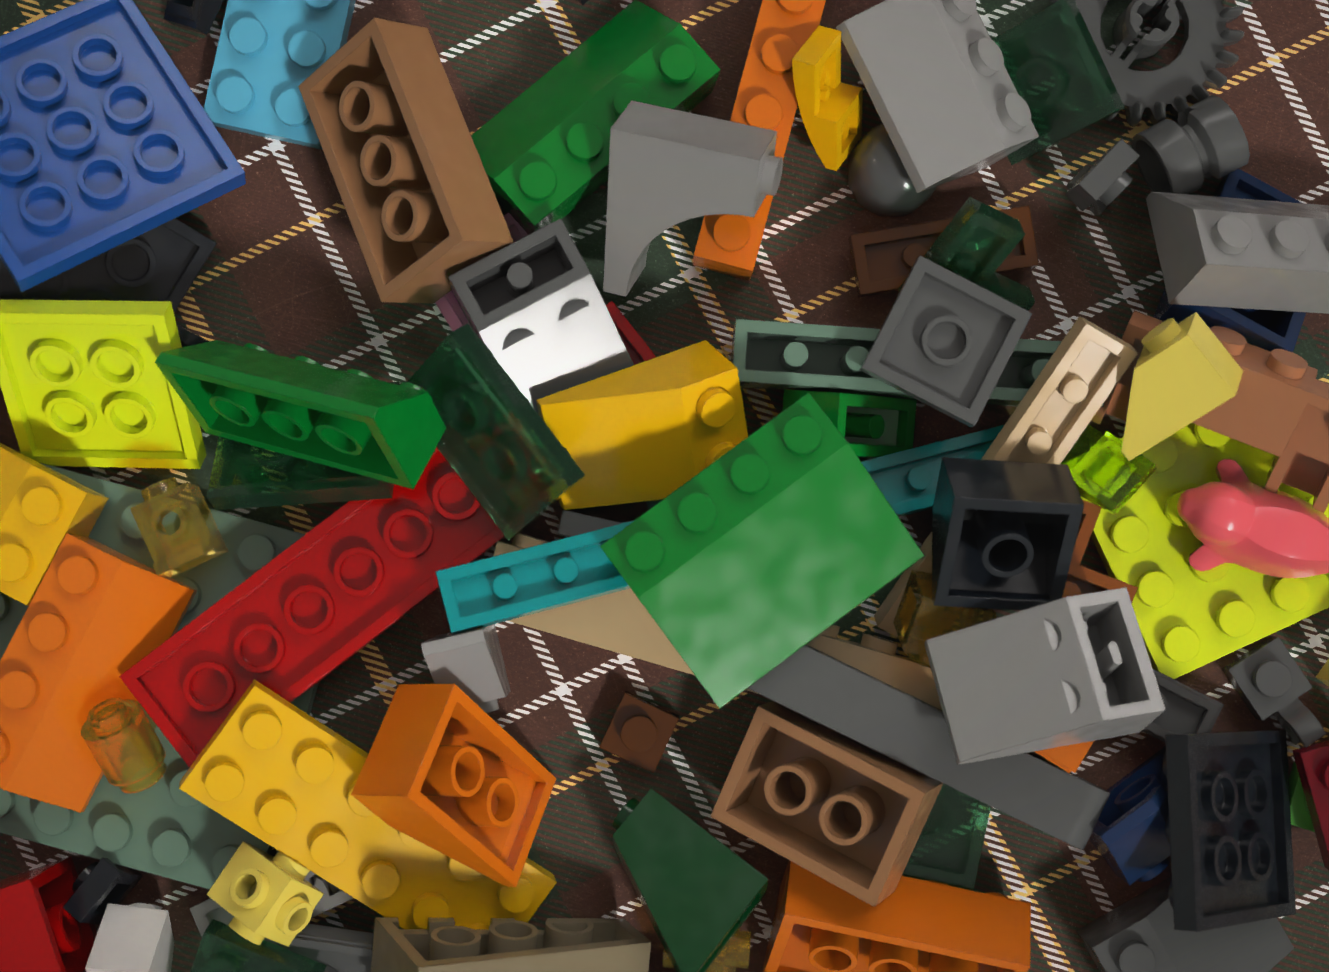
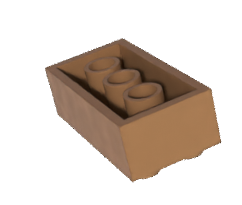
[298,17,514,304]

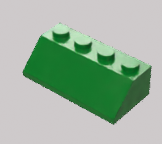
[471,0,721,235]
[155,340,446,489]

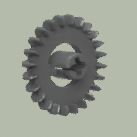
[1044,0,1245,127]

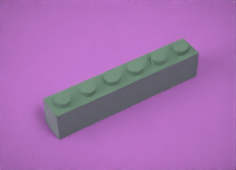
[731,319,1104,408]

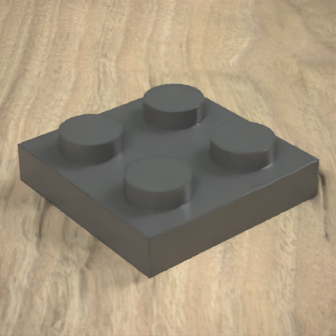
[860,256,1033,427]

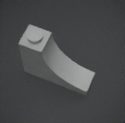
[603,101,783,297]

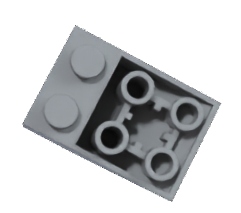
[924,587,1166,765]

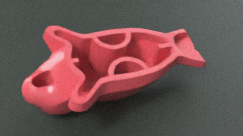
[1177,459,1329,578]

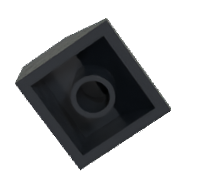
[932,457,1084,610]

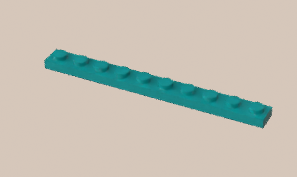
[436,425,1004,635]

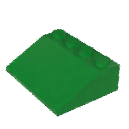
[600,392,924,709]

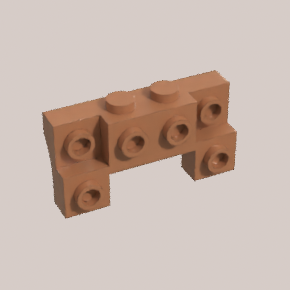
[1091,310,1329,513]

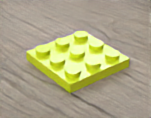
[0,299,207,469]

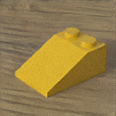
[536,340,748,510]
[0,443,109,606]

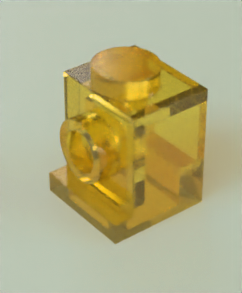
[130,477,229,577]

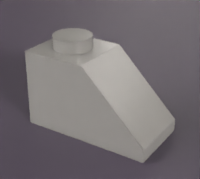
[421,624,511,713]

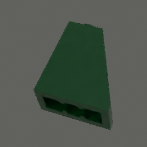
[612,788,768,972]

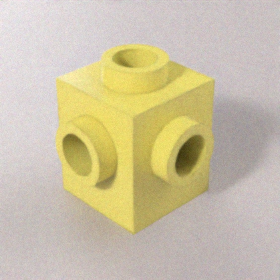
[206,841,324,947]

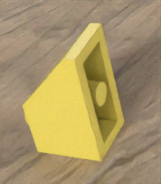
[1121,312,1243,461]

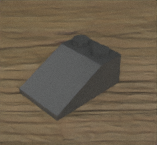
[1076,876,1294,972]

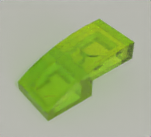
[1061,424,1157,515]

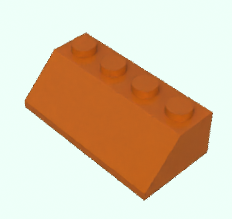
[0,533,197,813]
[762,860,1031,972]

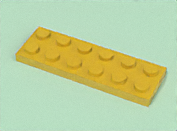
[179,679,557,930]

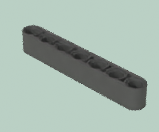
[748,644,1111,850]

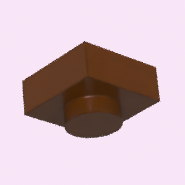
[599,691,679,773]

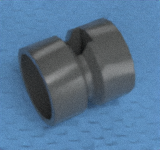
[1132,95,1250,194]

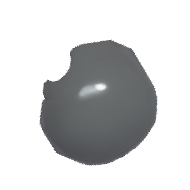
[848,123,937,217]

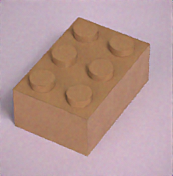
[710,701,943,907]

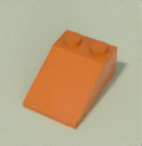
[351,684,556,887]

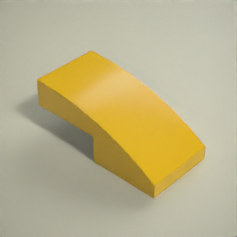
[792,25,863,171]

